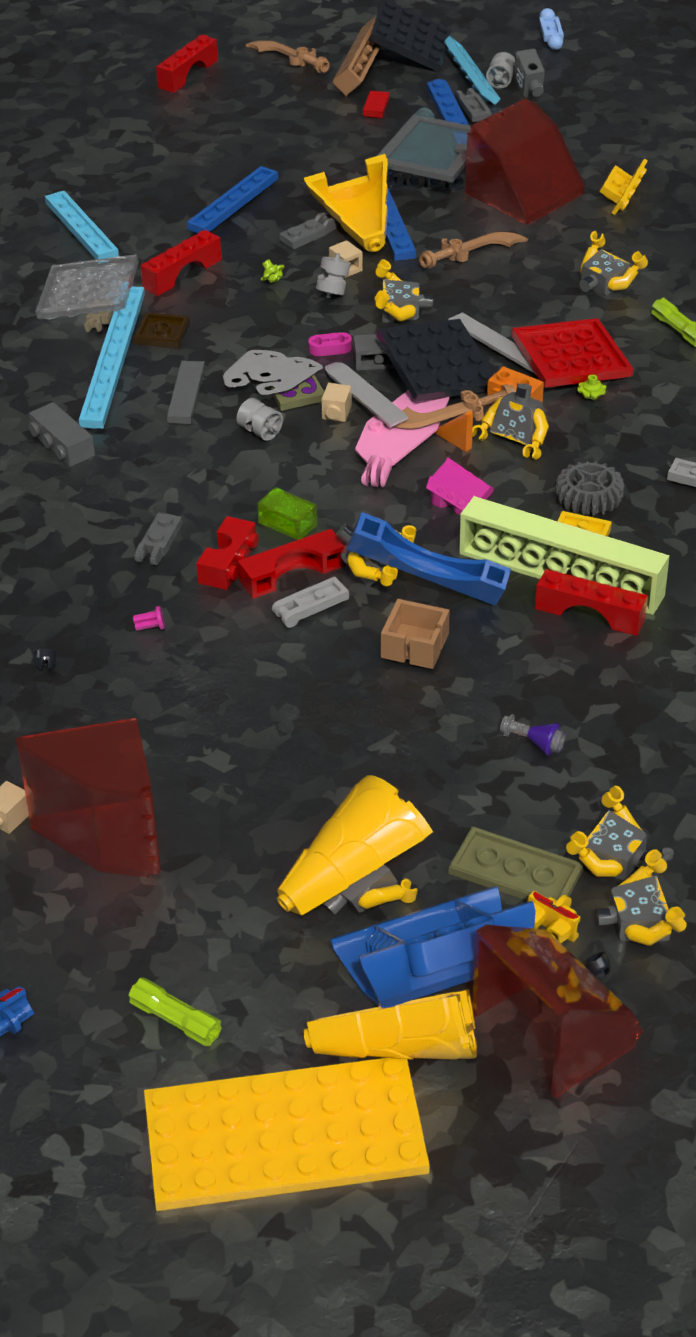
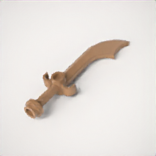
[245,41,330,73]
[419,232,528,269]
[395,384,516,429]

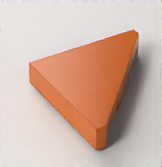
[434,410,473,452]

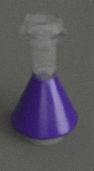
[500,714,566,756]

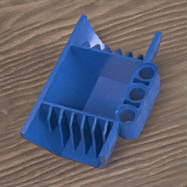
[330,886,536,1009]

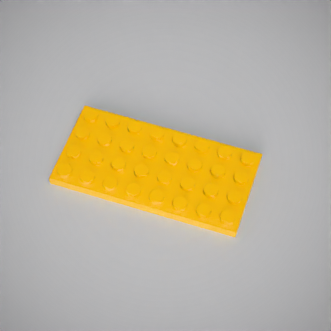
[144,1058,430,1211]

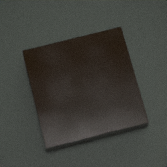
[133,312,190,349]

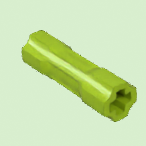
[651,297,696,347]
[128,978,222,1046]

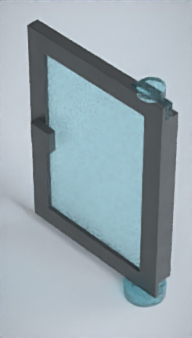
[377,108,490,182]

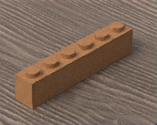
[332,16,381,96]

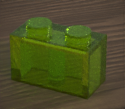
[258,487,318,540]

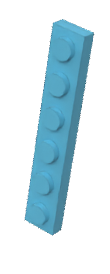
[444,36,500,105]
[45,191,119,263]

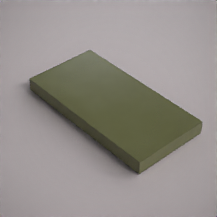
[448,826,584,901]

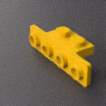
[599,159,647,215]

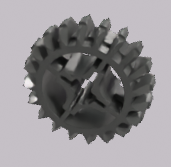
[556,460,624,517]

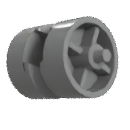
[486,52,515,88]
[316,253,351,298]
[237,398,283,441]

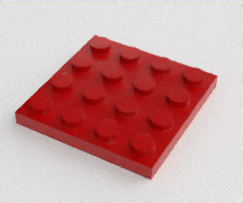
[511,318,634,387]

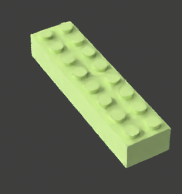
[460,496,670,615]

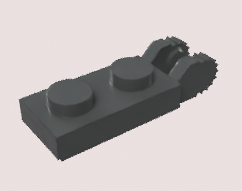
[455,88,491,122]
[279,212,339,249]
[135,512,182,565]

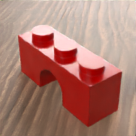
[196,516,259,590]

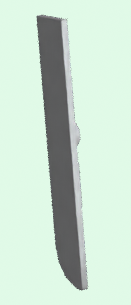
[448,312,536,374]
[325,362,409,428]

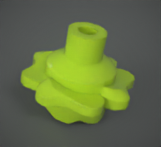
[261,260,285,284]
[578,375,606,400]

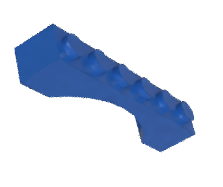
[347,512,511,606]

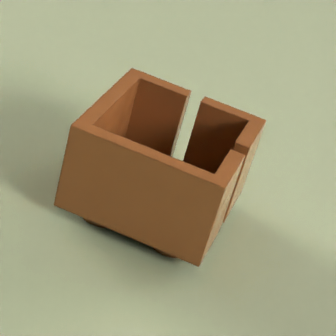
[381,599,450,669]

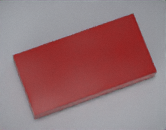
[363,91,390,118]

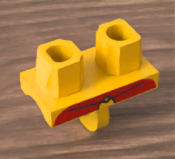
[528,891,580,945]

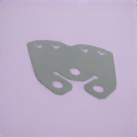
[223,350,323,395]

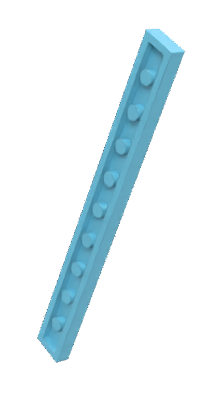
[79,286,145,429]

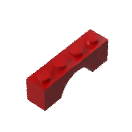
[156,35,218,93]
[141,230,222,296]
[238,529,346,599]
[535,569,648,636]

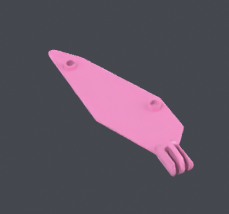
[355,391,450,487]

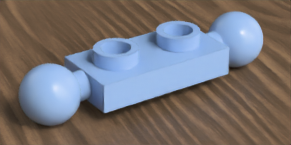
[539,8,563,50]

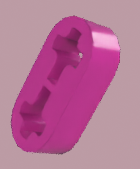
[308,333,352,356]

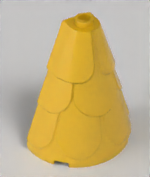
[304,154,388,252]
[277,775,433,915]
[304,989,477,1060]

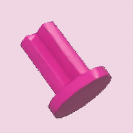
[133,606,165,631]

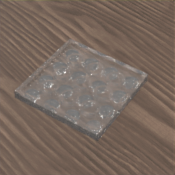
[36,254,139,320]

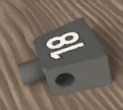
[513,49,545,97]

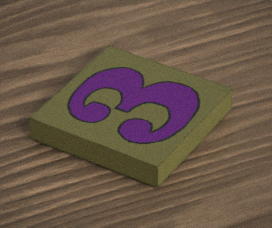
[266,374,324,411]

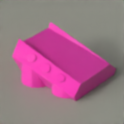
[426,457,494,515]

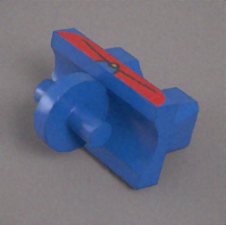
[0,986,34,1036]

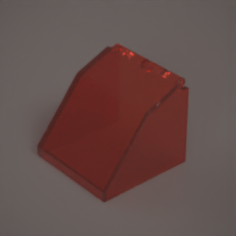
[466,98,585,225]
[16,718,161,878]
[473,924,644,1098]

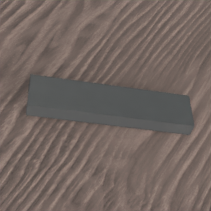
[167,361,205,424]

